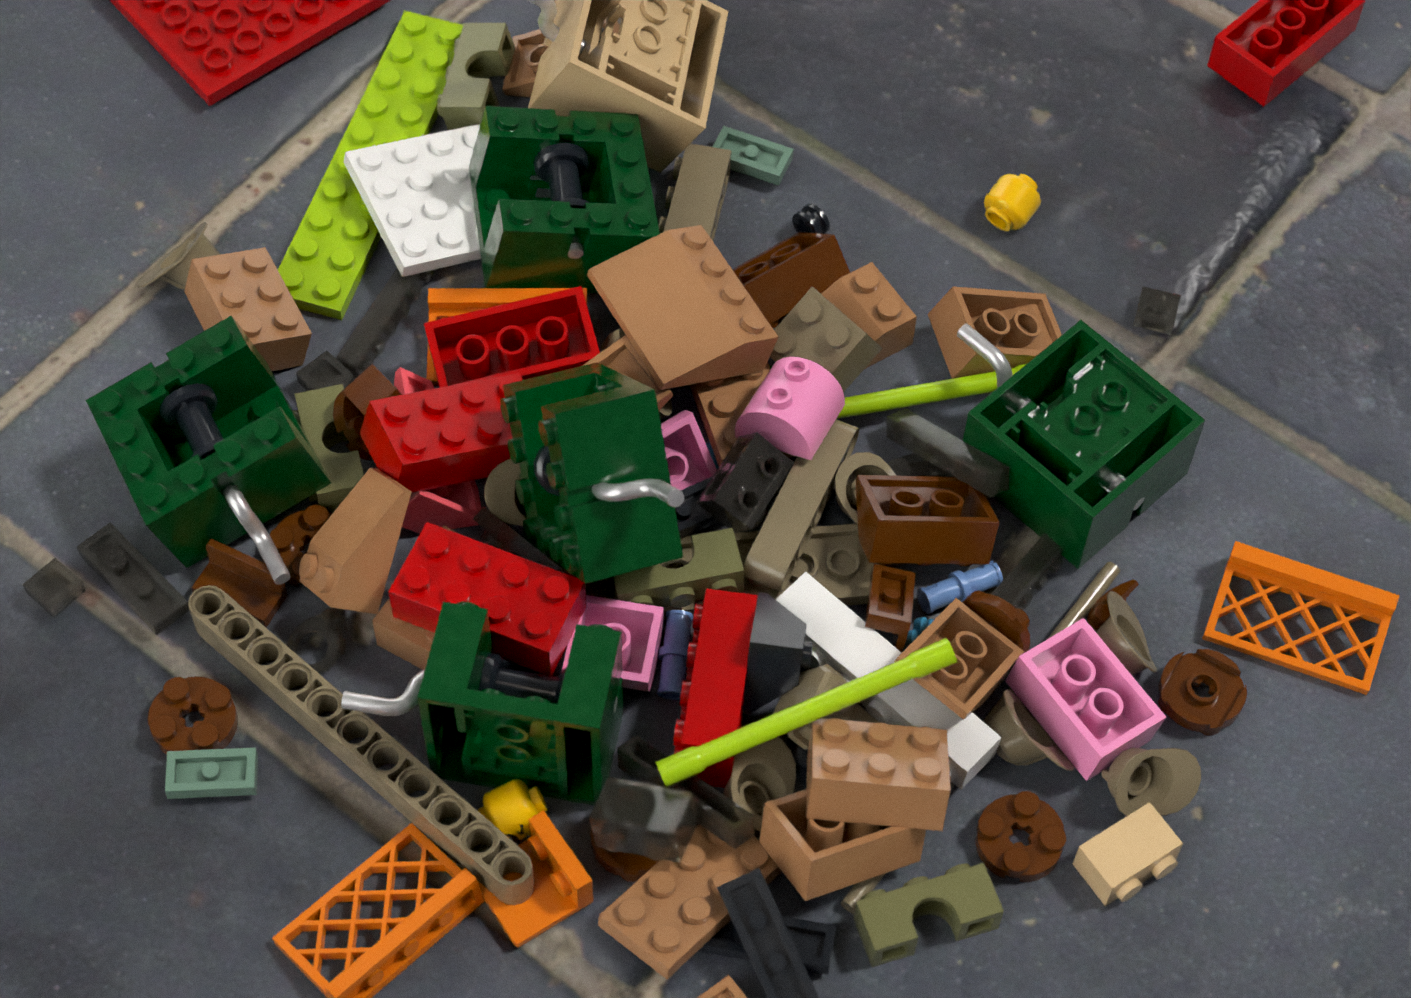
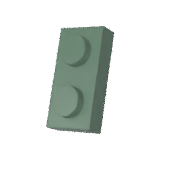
[712,126,794,186]
[165,747,258,799]

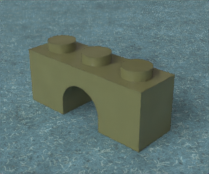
[437,23,515,130]
[293,384,364,513]
[610,528,744,607]
[853,863,1004,967]

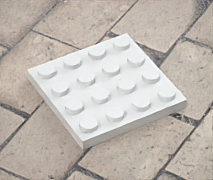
[344,124,481,277]

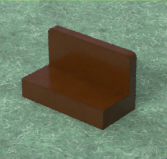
[191,539,288,628]
[865,564,915,653]

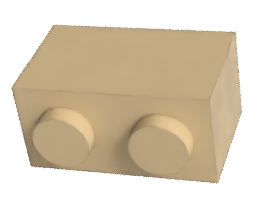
[1073,802,1183,906]

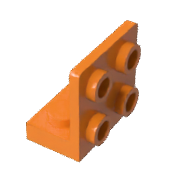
[478,810,594,947]

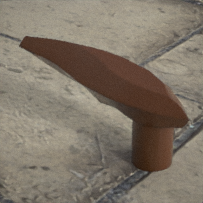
[1087,579,1139,631]

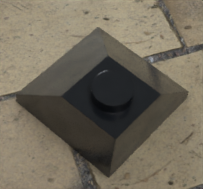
[742,593,813,714]

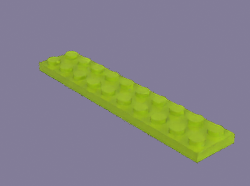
[278,11,463,320]

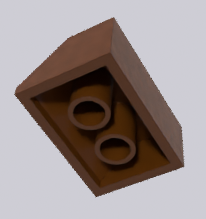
[732,232,851,328]
[856,475,999,566]

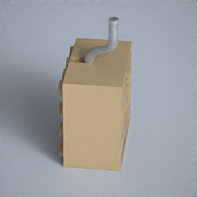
[527,0,728,173]

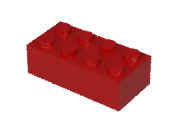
[1207,0,1366,107]
[424,286,600,388]
[360,373,523,493]
[388,522,587,676]
[673,588,758,788]

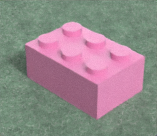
[1006,618,1166,781]

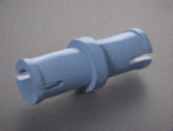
[917,560,1003,614]
[657,610,693,700]

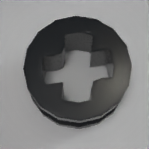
[792,204,830,234]

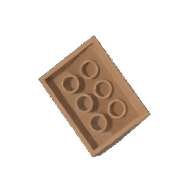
[587,225,779,390]

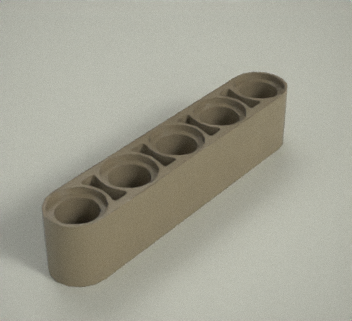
[743,420,859,592]

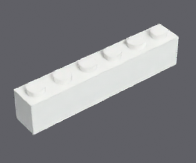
[776,572,1002,790]

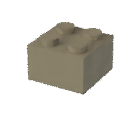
[770,287,882,393]

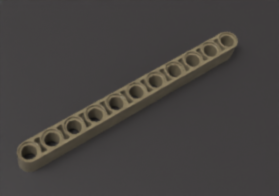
[188,585,534,905]

